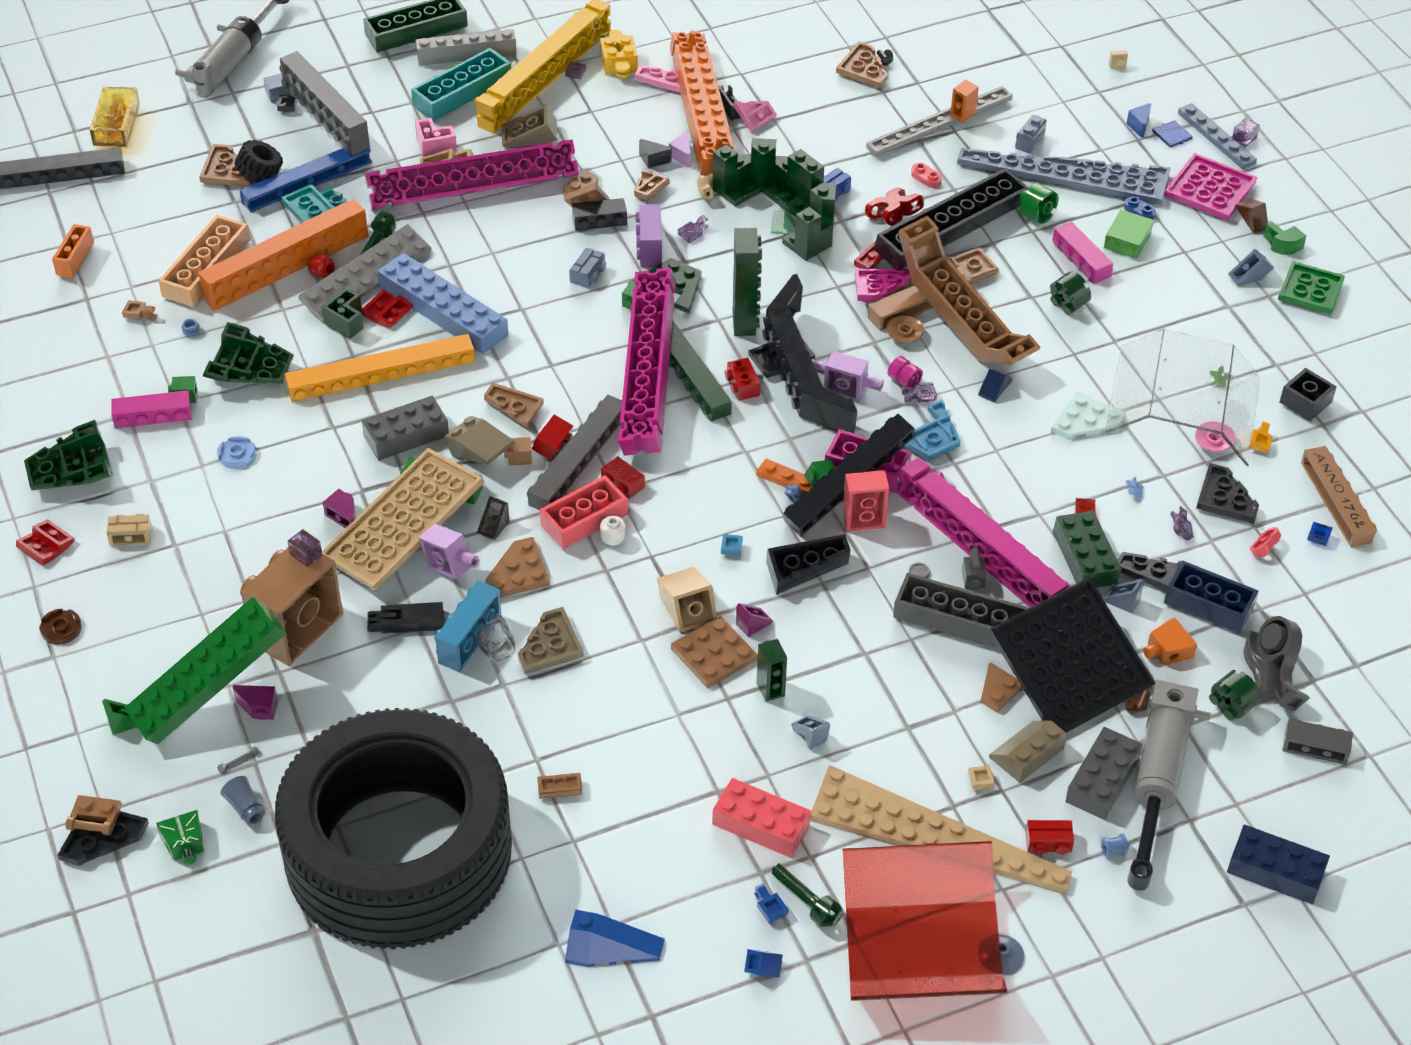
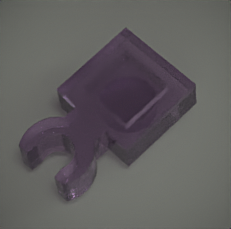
[902,382,937,403]

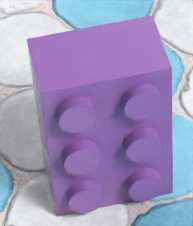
[636,204,662,267]

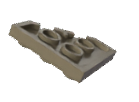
[518,607,584,674]

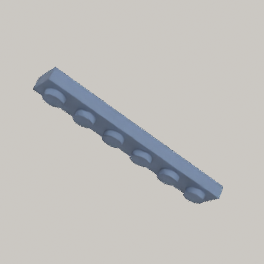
[1178,103,1257,170]

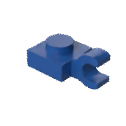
[754,883,789,924]

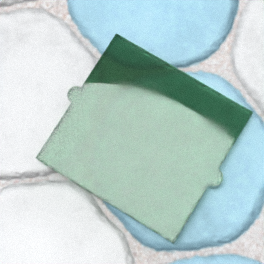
[771,211,796,235]

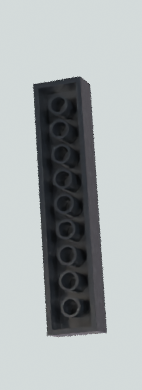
[874,168,1029,271]

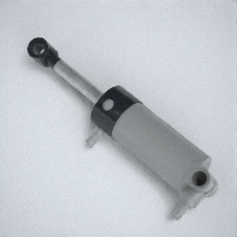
[175,0,290,98]

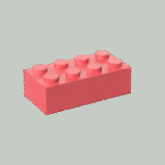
[539,475,628,550]
[712,778,811,858]

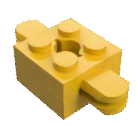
[600,30,638,78]

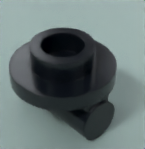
[876,49,893,66]

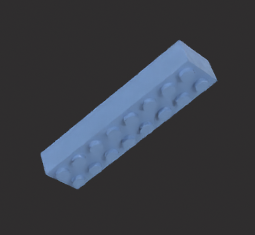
[377,253,508,354]

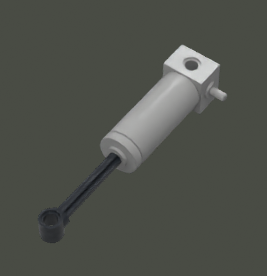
[1127,679,1211,891]

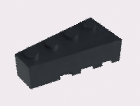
[766,534,851,595]

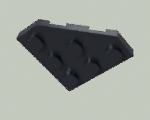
[1196,463,1259,524]
[57,811,149,865]

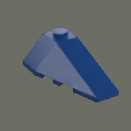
[565,909,665,967]

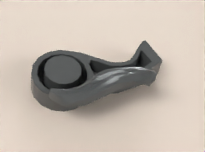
[1243,616,1310,712]

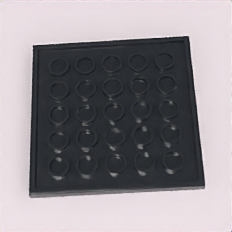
[988,577,1155,733]

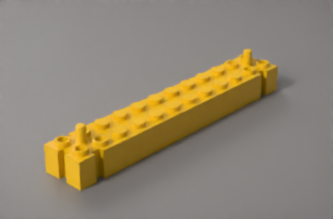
[474,0,611,134]

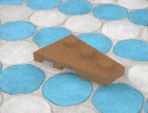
[484,382,544,429]

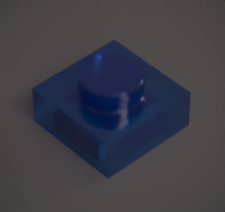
[1307,521,1333,546]

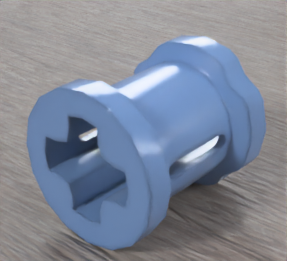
[1100,834,1129,857]

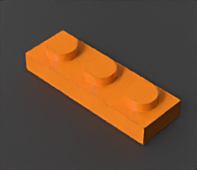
[756,458,812,494]

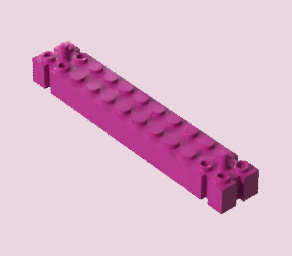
[365,139,579,210]
[618,268,676,456]
[898,457,1070,608]

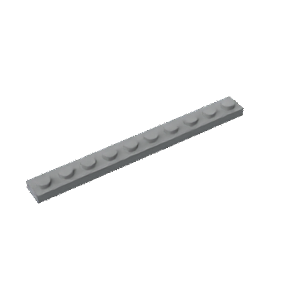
[866,86,1013,157]

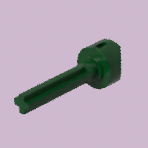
[360,211,396,255]
[771,863,843,927]

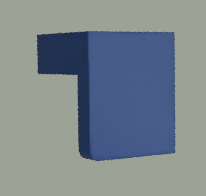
[744,949,783,977]

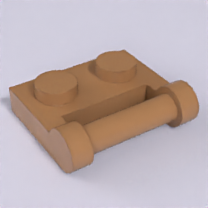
[65,795,122,835]

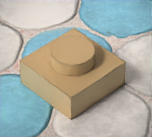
[1109,50,1128,68]
[968,765,995,790]

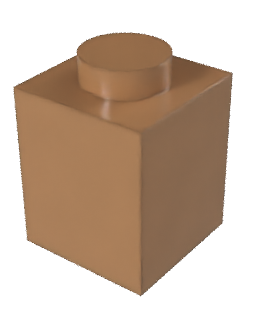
[504,437,532,465]

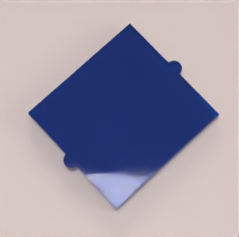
[1152,120,1193,148]

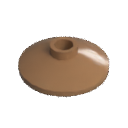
[887,316,924,343]

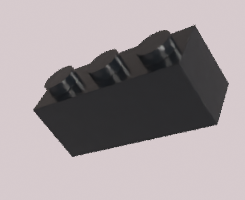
[572,198,627,231]

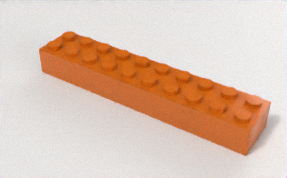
[198,198,369,311]

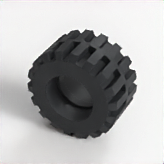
[234,140,283,183]

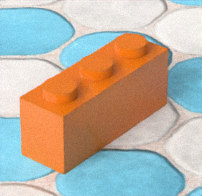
[52,224,94,278]

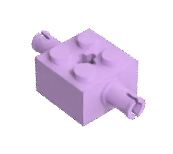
[812,351,884,403]
[418,524,480,580]

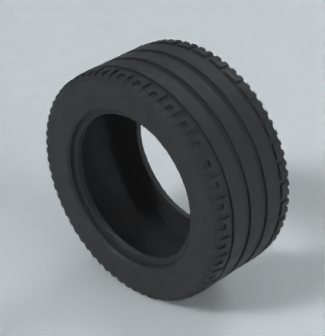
[275,708,512,949]

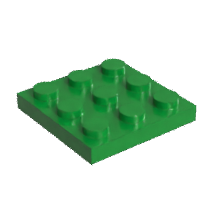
[1278,261,1345,315]

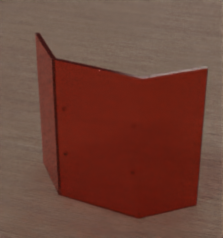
[842,841,1007,1001]

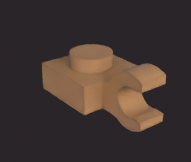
[122,300,158,321]

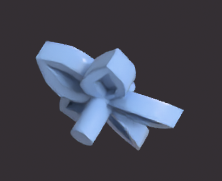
[1125,476,1144,499]

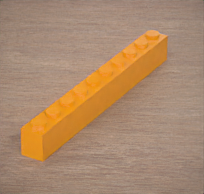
[285,334,475,402]

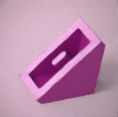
[736,603,773,637]

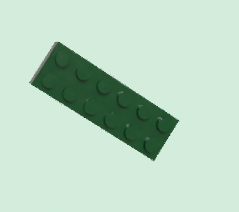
[363,0,468,53]
[732,228,762,336]

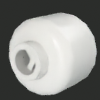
[600,516,626,545]

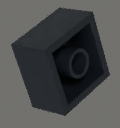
[1279,367,1337,421]

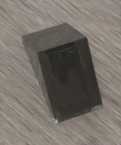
[477,496,510,540]

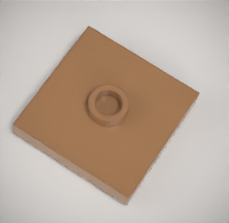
[949,247,999,284]

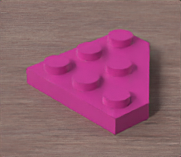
[855,269,910,303]

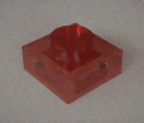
[1075,498,1096,513]

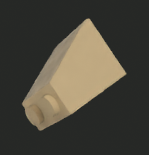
[657,567,717,633]

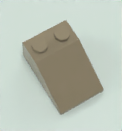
[502,104,557,147]
[444,416,515,465]

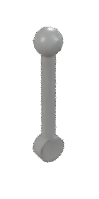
[217,747,259,773]

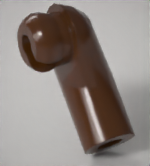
[1125,691,1151,713]

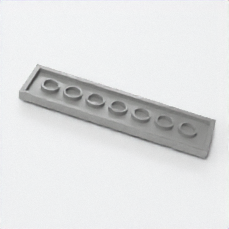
[298,224,432,323]

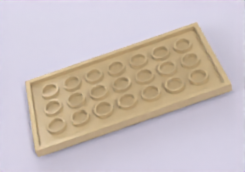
[321,448,485,591]

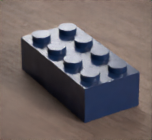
[1164,560,1259,634]
[1227,824,1330,904]

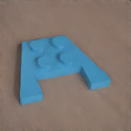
[881,400,961,461]

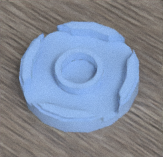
[217,436,256,469]

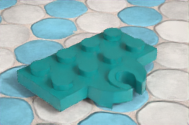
[281,184,347,223]

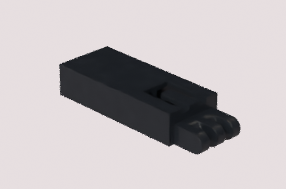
[367,602,444,634]

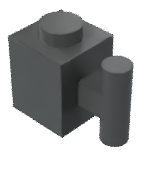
[962,547,987,589]

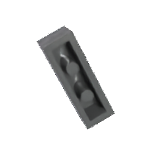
[1282,718,1353,765]

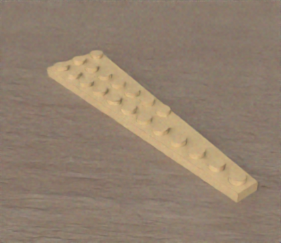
[811,765,1072,894]

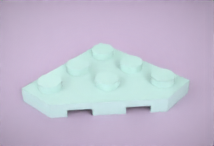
[1050,392,1128,439]

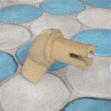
[697,173,714,199]

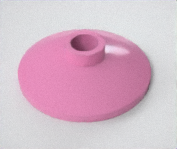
[1195,423,1234,452]

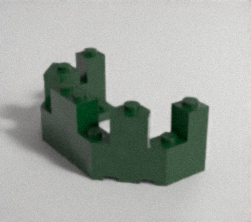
[713,138,836,261]

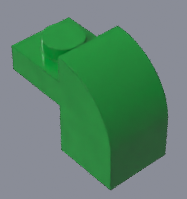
[1263,221,1307,255]

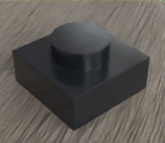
[277,95,297,112]

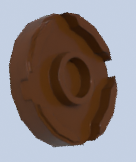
[39,609,82,645]

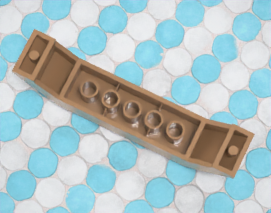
[898,216,1041,365]

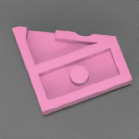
[733,101,777,132]

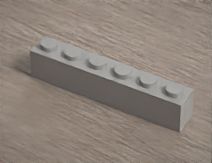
[415,29,517,66]

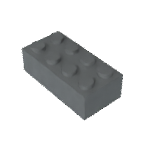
[361,395,449,461]
[1065,727,1143,820]

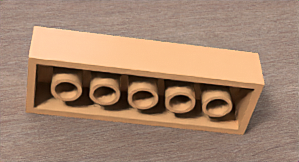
[158,214,250,307]

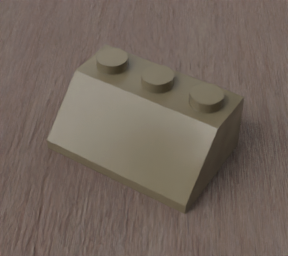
[989,721,1067,783]

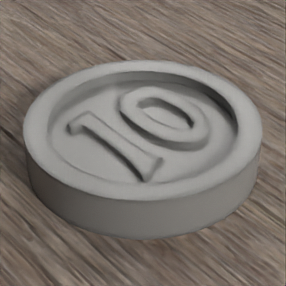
[909,562,929,578]

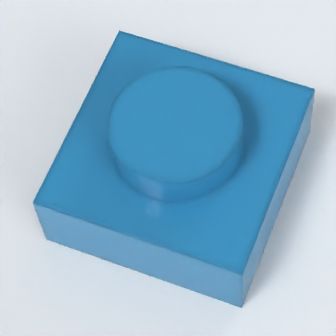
[721,534,743,556]

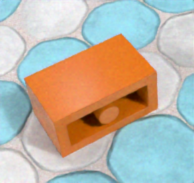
[950,79,979,122]

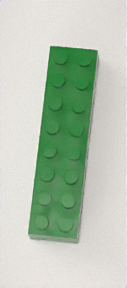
[124,596,287,744]

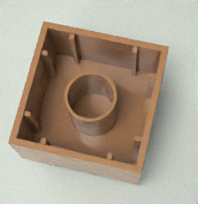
[240,539,343,666]

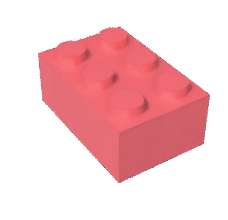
[842,471,889,532]

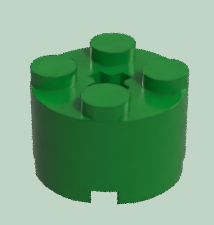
[1019,182,1059,224]

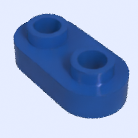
[1124,196,1156,220]

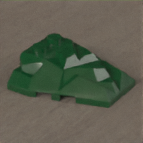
[203,322,294,384]
[24,420,113,490]

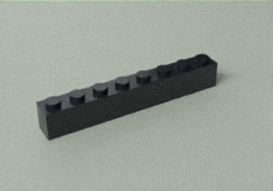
[0,147,125,189]
[783,414,915,537]

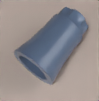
[220,776,265,825]

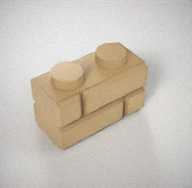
[107,514,152,545]

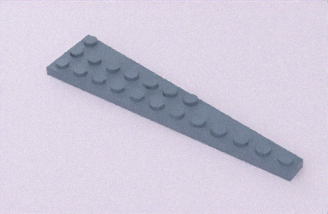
[957,148,1171,205]

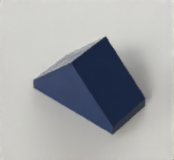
[978,368,1013,403]

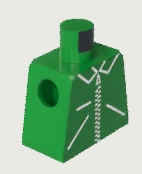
[156,810,204,865]

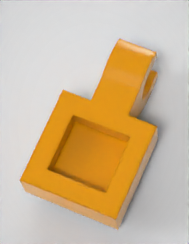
[1249,421,1273,454]

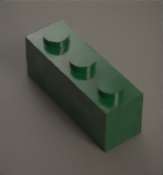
[756,638,787,702]

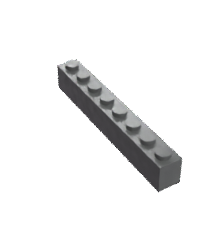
[527,394,622,510]

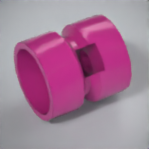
[887,356,923,390]

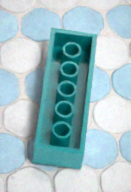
[411,48,511,121]

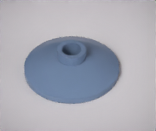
[978,934,1024,975]

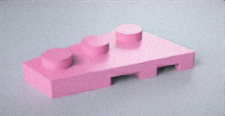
[634,66,680,93]

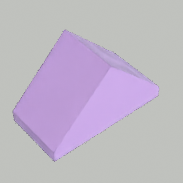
[669,132,690,167]

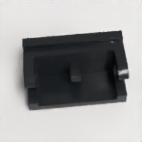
[718,85,742,121]

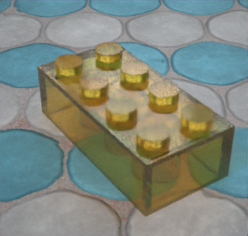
[89,86,140,147]

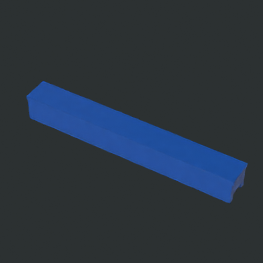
[239,148,372,213]

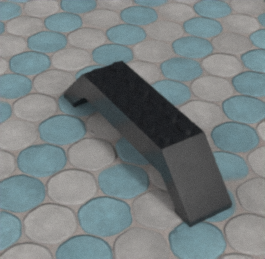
[762,274,858,434]

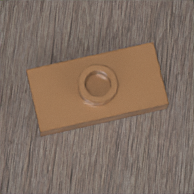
[537,773,583,799]

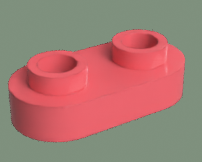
[911,163,942,188]
[1250,527,1282,558]

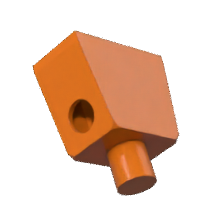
[1143,617,1197,665]

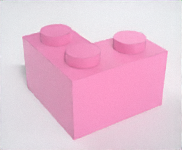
[415,118,457,157]

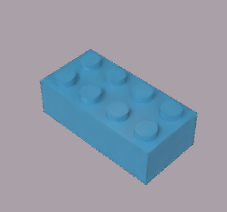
[434,580,502,672]

